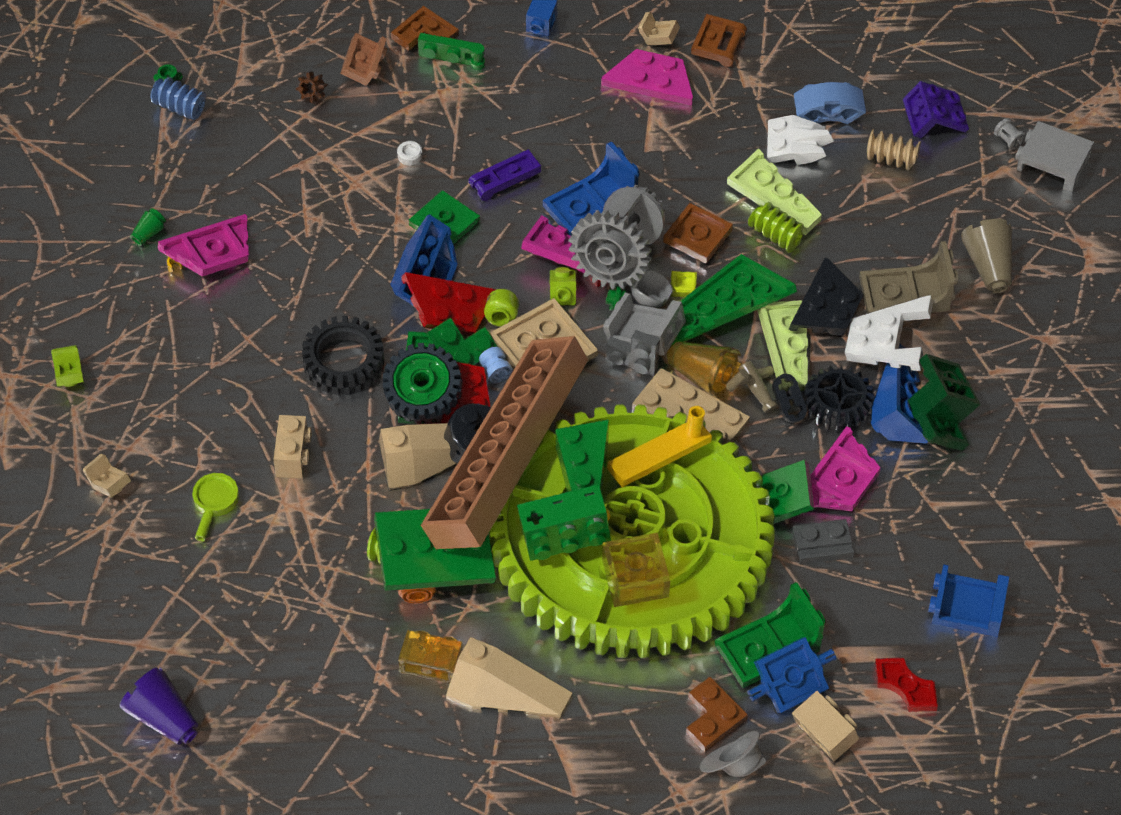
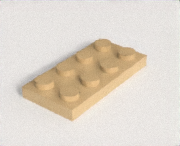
[632,368,750,445]

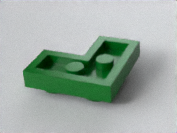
[427,318,497,365]

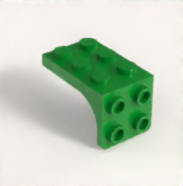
[715,582,825,688]

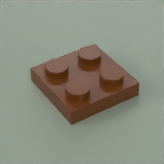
[663,203,733,264]

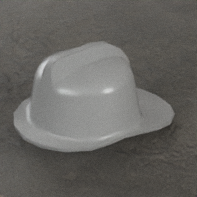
[699,731,766,777]

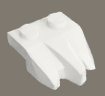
[767,115,834,165]

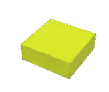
[670,271,697,298]

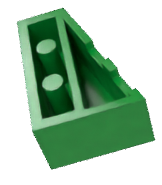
[555,420,609,494]

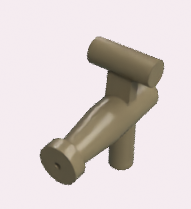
[726,361,778,414]

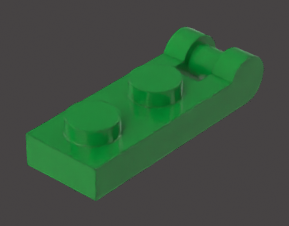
[418,33,485,70]

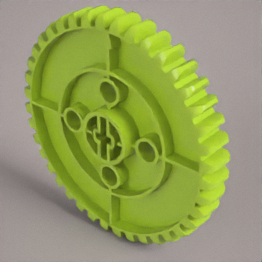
[489,404,775,658]

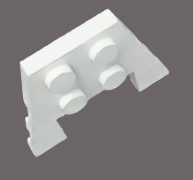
[845,295,933,371]

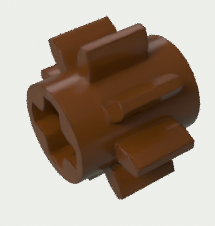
[296,71,328,103]

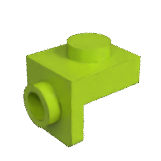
[550,267,576,305]
[51,345,84,387]

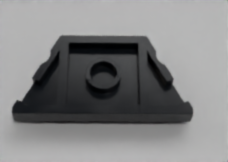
[788,257,864,335]

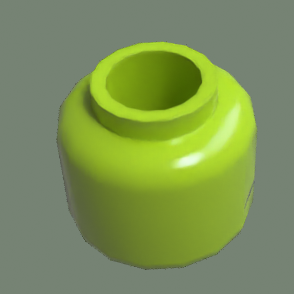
[484,289,520,327]

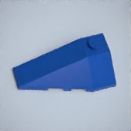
[871,343,928,443]

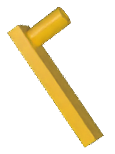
[607,406,712,487]

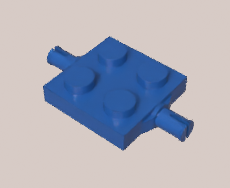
[747,637,836,713]

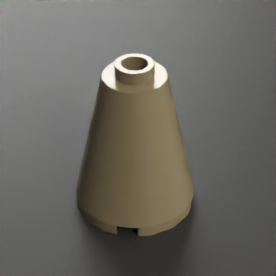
[961,219,1012,293]

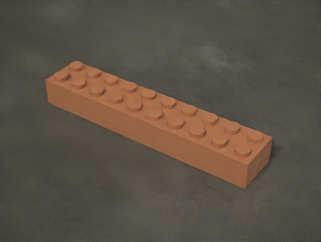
[421,336,588,549]

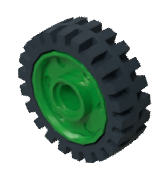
[382,343,462,424]

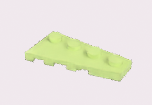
[727,149,822,236]
[757,300,808,392]

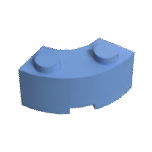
[793,82,866,125]

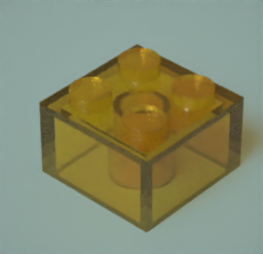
[602,533,670,607]

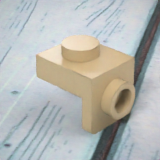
[638,12,680,45]
[83,454,131,498]

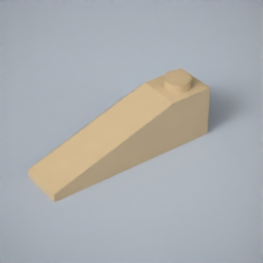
[379,423,478,490]
[446,637,572,718]

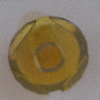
[667,341,742,399]

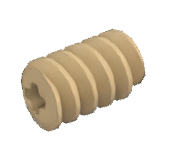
[867,129,921,170]

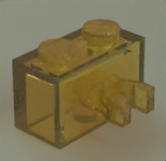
[398,630,462,683]

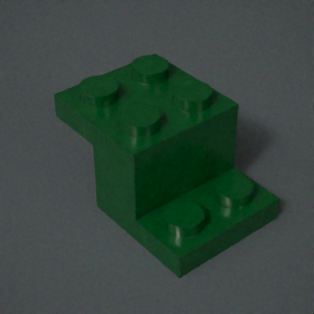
[908,354,981,451]

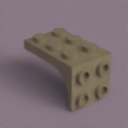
[859,241,958,314]

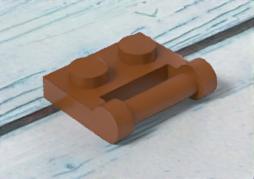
[691,14,747,67]

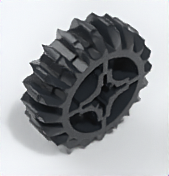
[803,365,875,432]

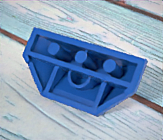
[390,214,458,306]

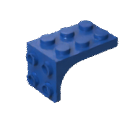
[543,142,640,236]

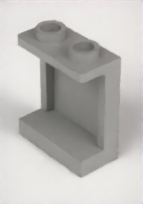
[1015,121,1094,192]
[603,293,686,356]

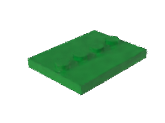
[374,509,496,591]

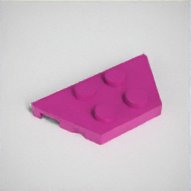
[601,49,693,106]
[158,214,249,277]
[810,426,880,511]

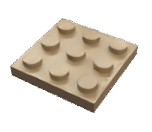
[489,298,598,369]

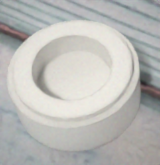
[397,141,422,166]

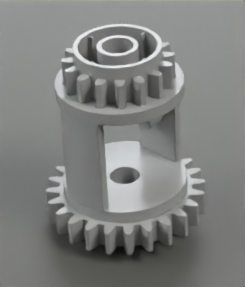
[569,185,665,289]

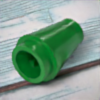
[130,208,166,246]

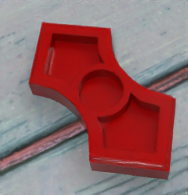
[875,658,938,712]

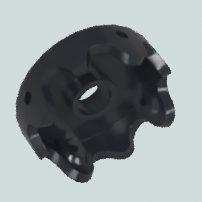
[444,403,491,463]

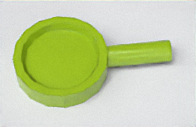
[192,473,239,542]

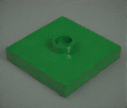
[409,190,480,245]
[761,460,814,523]

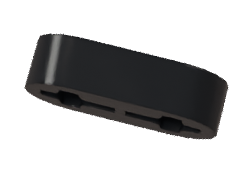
[772,374,807,423]

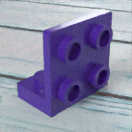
[903,81,969,138]

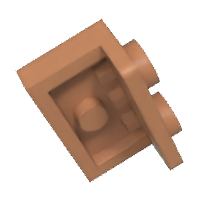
[340,33,387,86]

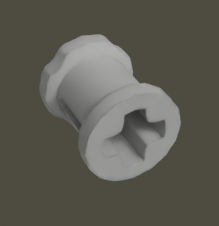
[994,118,1027,150]

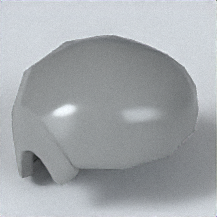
[631,270,673,308]

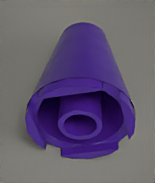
[119,667,198,745]

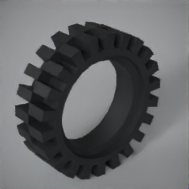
[302,316,384,395]

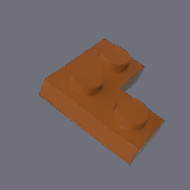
[391,6,459,51]
[686,677,748,752]

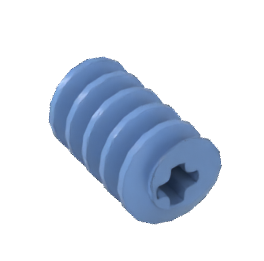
[150,77,206,120]

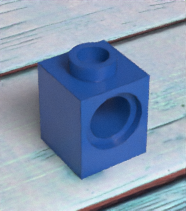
[526,0,557,37]

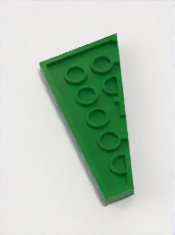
[670,254,797,348]

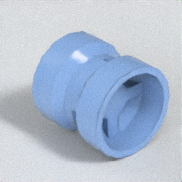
[479,347,513,384]

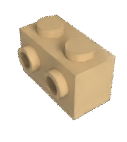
[273,415,312,479]
[792,691,859,761]

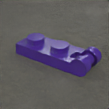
[468,149,541,201]

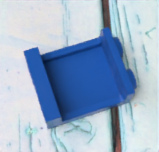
[928,564,1009,637]

